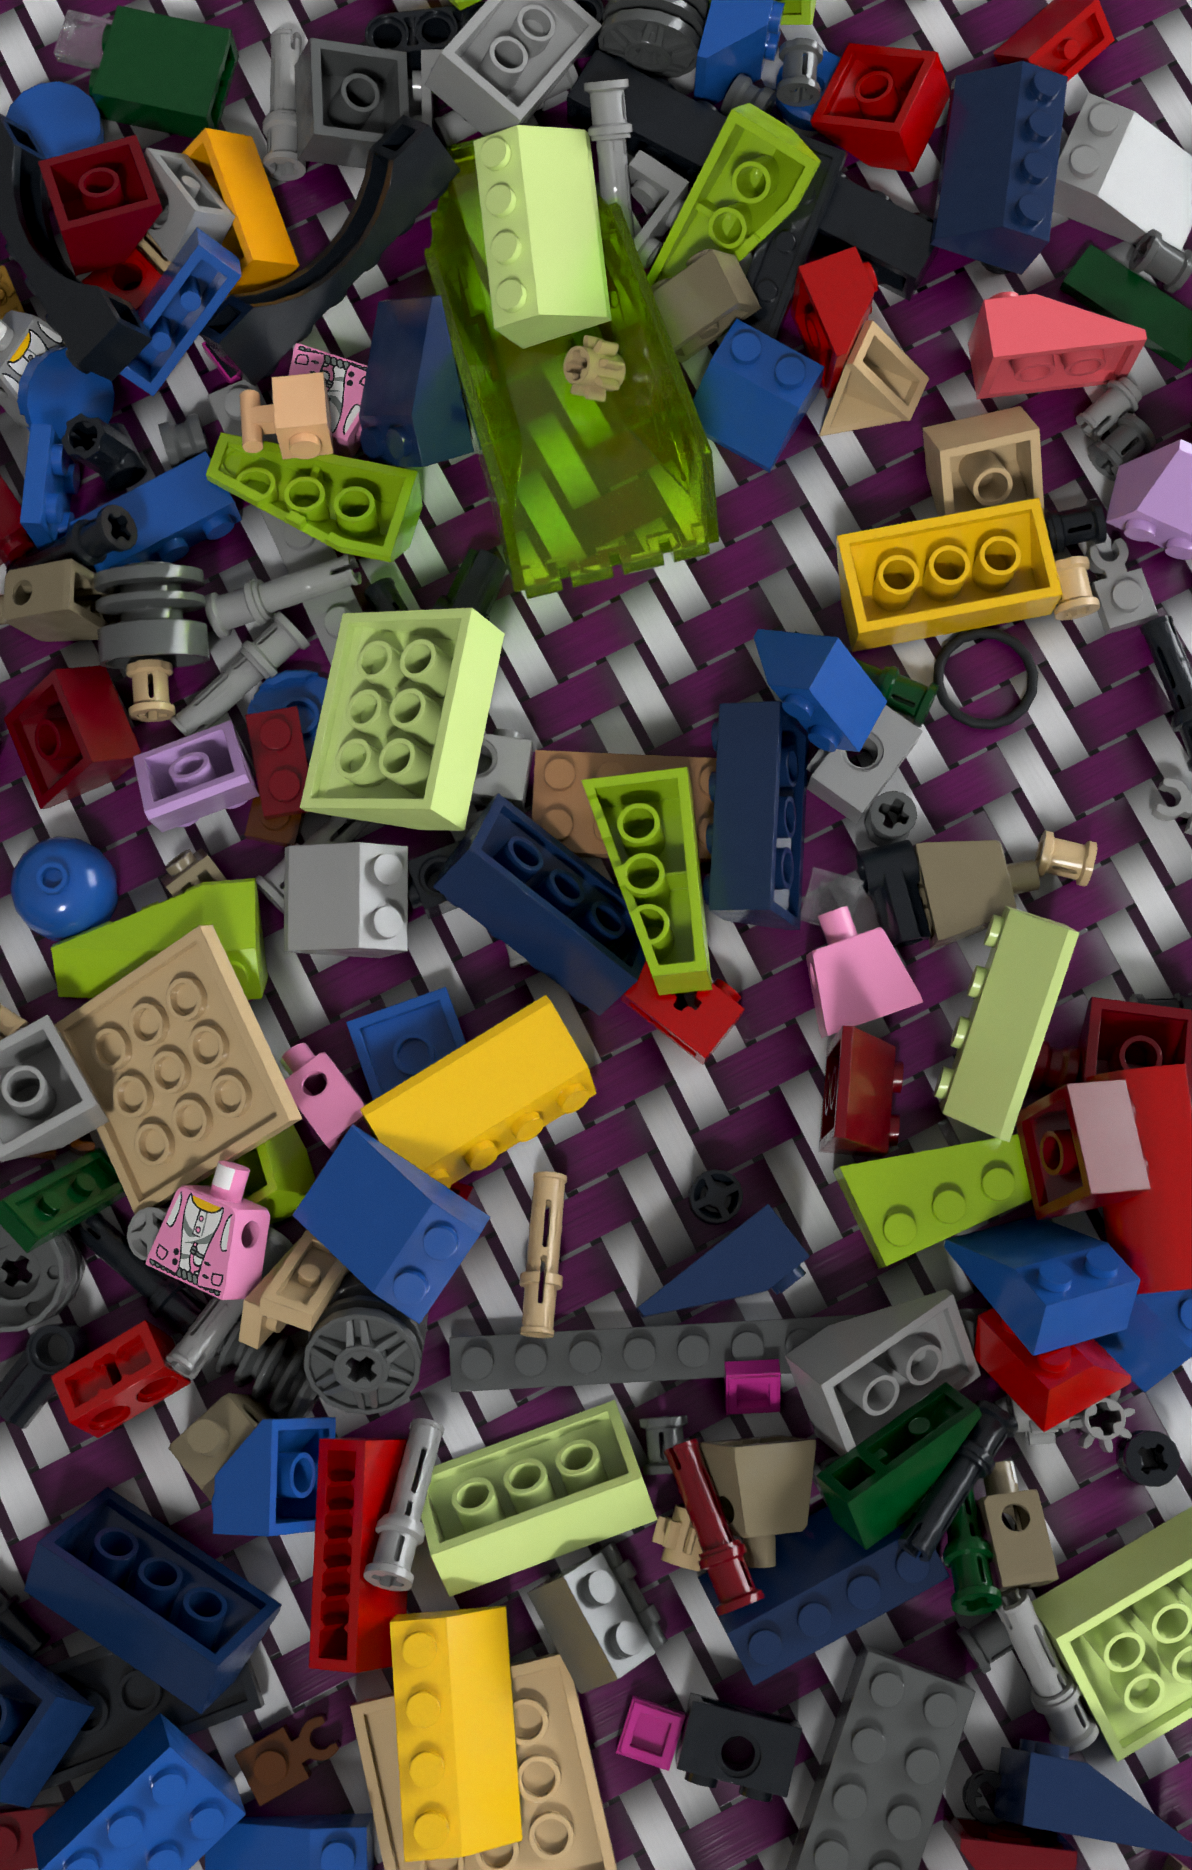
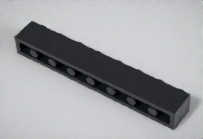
[567,49,939,301]

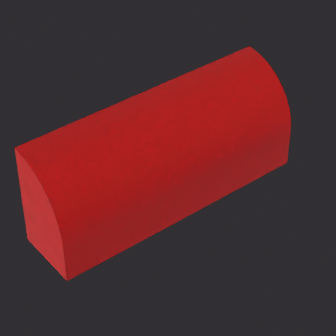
[1086,1064,1192,1295]
[309,1438,412,1673]

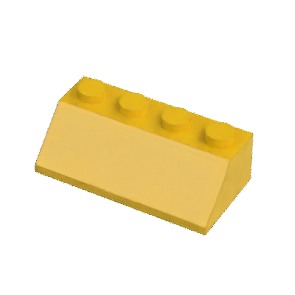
[836,498,1063,652]
[360,995,597,1189]
[390,1605,523,1862]

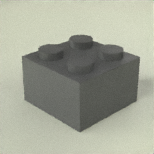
[294,38,409,169]

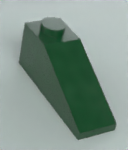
[816,1382,982,1550]

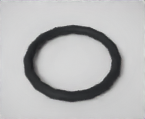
[933,628,1038,730]

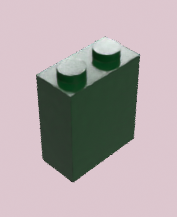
[89,5,239,139]

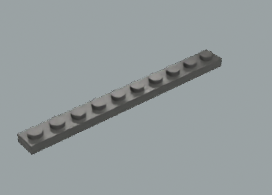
[449,1308,988,1392]

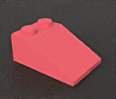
[968,291,1147,399]

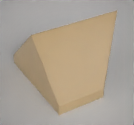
[819,320,929,437]

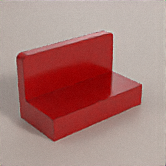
[994,0,1115,82]

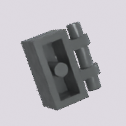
[527,1541,668,1694]

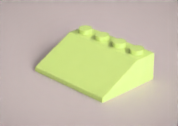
[300,608,505,831]
[1032,1506,1192,1762]

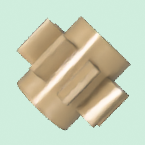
[563,335,626,402]
[652,1505,703,1571]

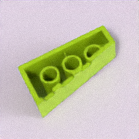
[581,767,712,995]
[833,1134,1032,1269]

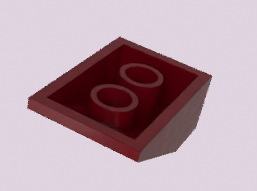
[819,1026,904,1158]

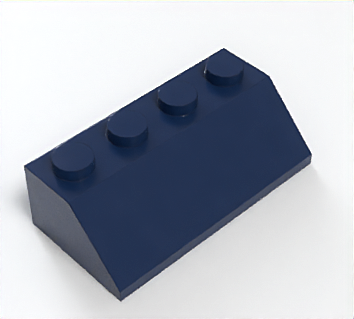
[930,61,1068,275]
[703,701,809,930]
[433,793,646,1016]
[24,1487,282,1714]
[697,1506,950,1686]

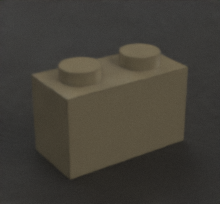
[634,249,761,363]

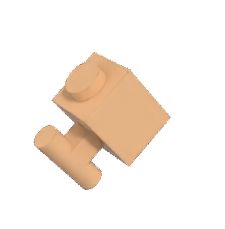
[239,372,334,459]

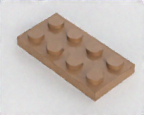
[532,750,717,863]

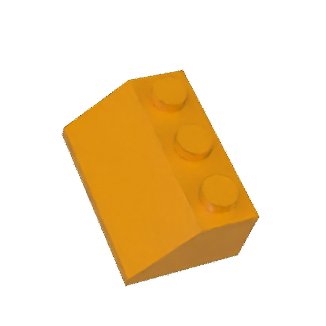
[181,128,300,303]

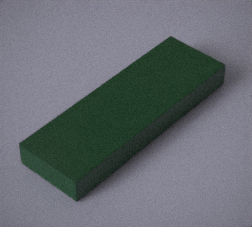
[1060,244,1192,371]
[0,1147,126,1253]

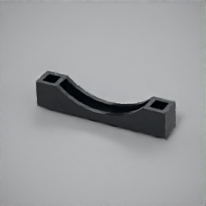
[0,114,152,381]
[199,115,461,386]

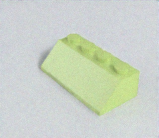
[473,125,612,349]
[934,906,1079,1142]
[413,1400,658,1597]

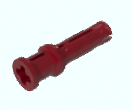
[664,1438,765,1616]

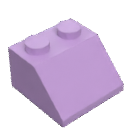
[1106,439,1192,560]
[133,720,260,832]

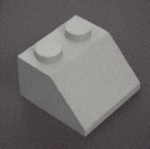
[284,842,408,958]
[0,1015,109,1162]

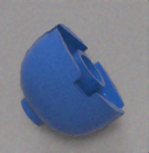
[10,836,119,942]

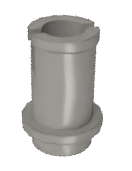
[1076,377,1142,441]

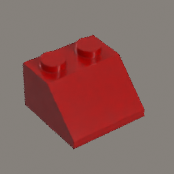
[810,43,951,172]
[790,246,878,399]
[974,1308,1132,1432]

